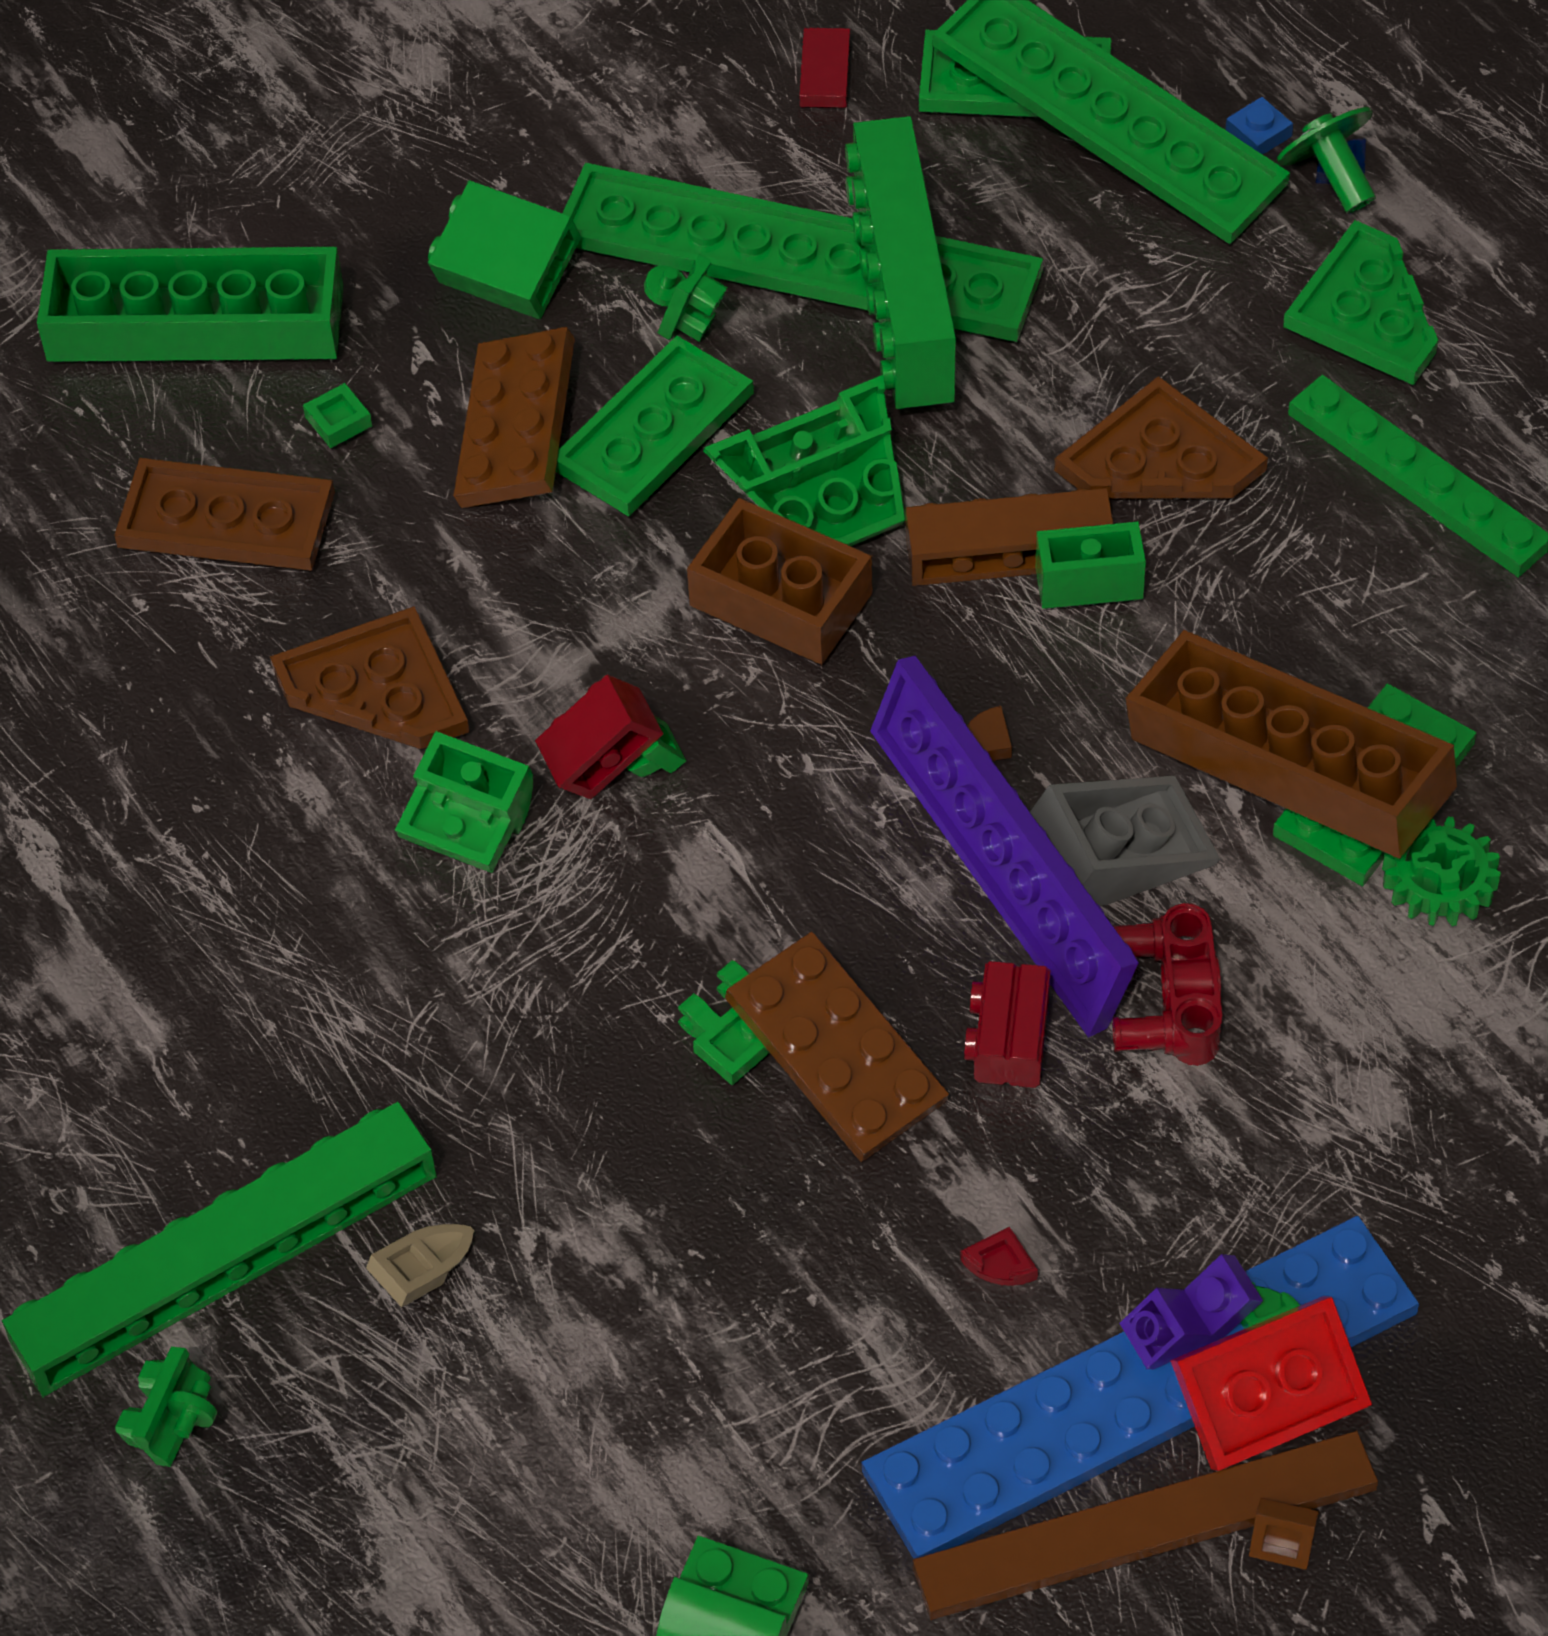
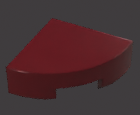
[960,1226,1038,1286]

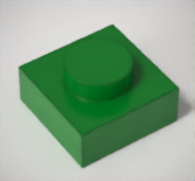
[303,383,372,449]

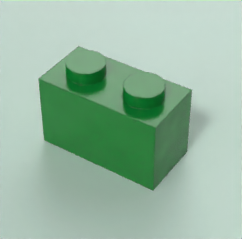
[1035,521,1146,609]

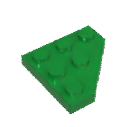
[1283,220,1438,385]

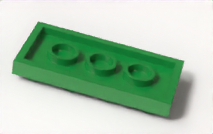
[919,30,1111,117]
[555,336,754,517]
[1273,683,1477,887]

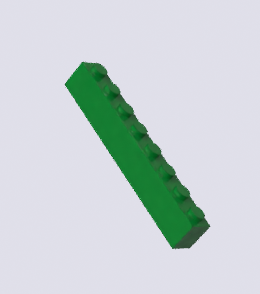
[1,1102,437,1398]

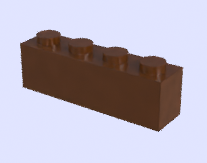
[905,488,1113,586]

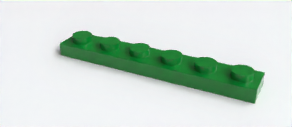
[1288,375,1548,578]

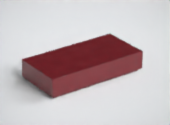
[799,28,850,108]

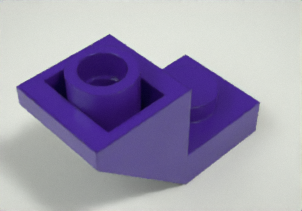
[1119,1254,1263,1370]

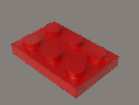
[1170,1296,1372,1471]

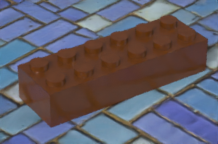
[1125,630,1457,859]

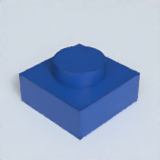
[1225,97,1293,155]

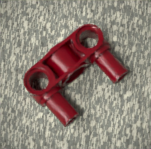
[1112,903,1222,1066]

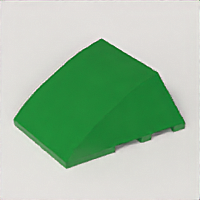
[703,375,905,546]

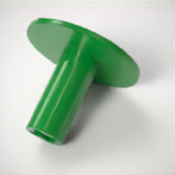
[1277,107,1376,214]

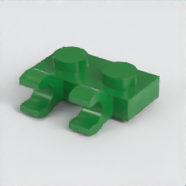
[678,960,770,1085]

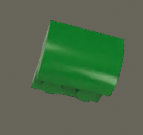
[395,731,533,873]
[656,1535,809,1636]

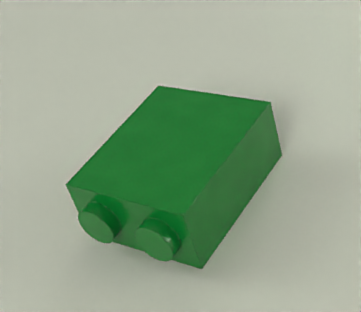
[428,180,581,320]

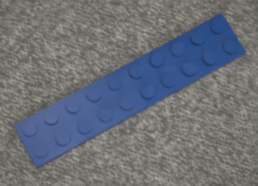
[862,1215,1419,1559]

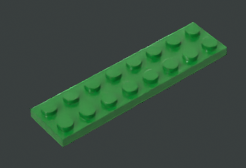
[932,0,1290,244]

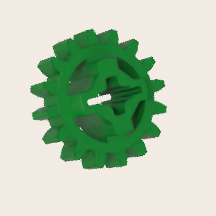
[1382,816,1501,926]

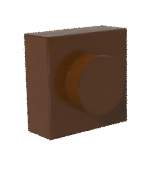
[1249,1498,1319,1570]

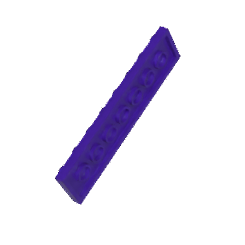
[870,656,1139,1038]

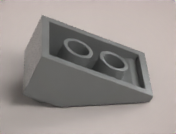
[1030,775,1220,906]

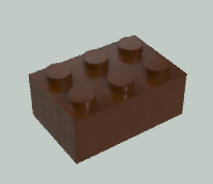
[687,498,873,665]

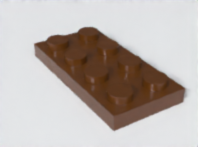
[454,327,575,508]
[114,458,335,571]
[725,931,949,1163]

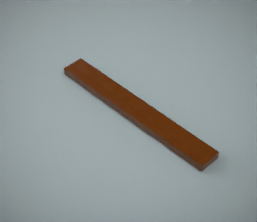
[913,1431,1378,1620]

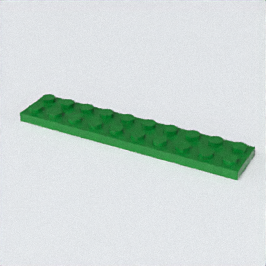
[563,162,1043,342]

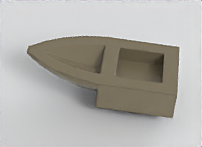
[366,1224,474,1308]

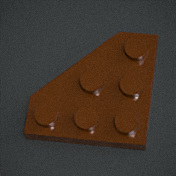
[1054,376,1268,498]
[270,606,469,749]

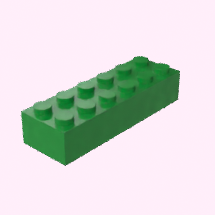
[845,116,956,409]
[37,247,344,362]

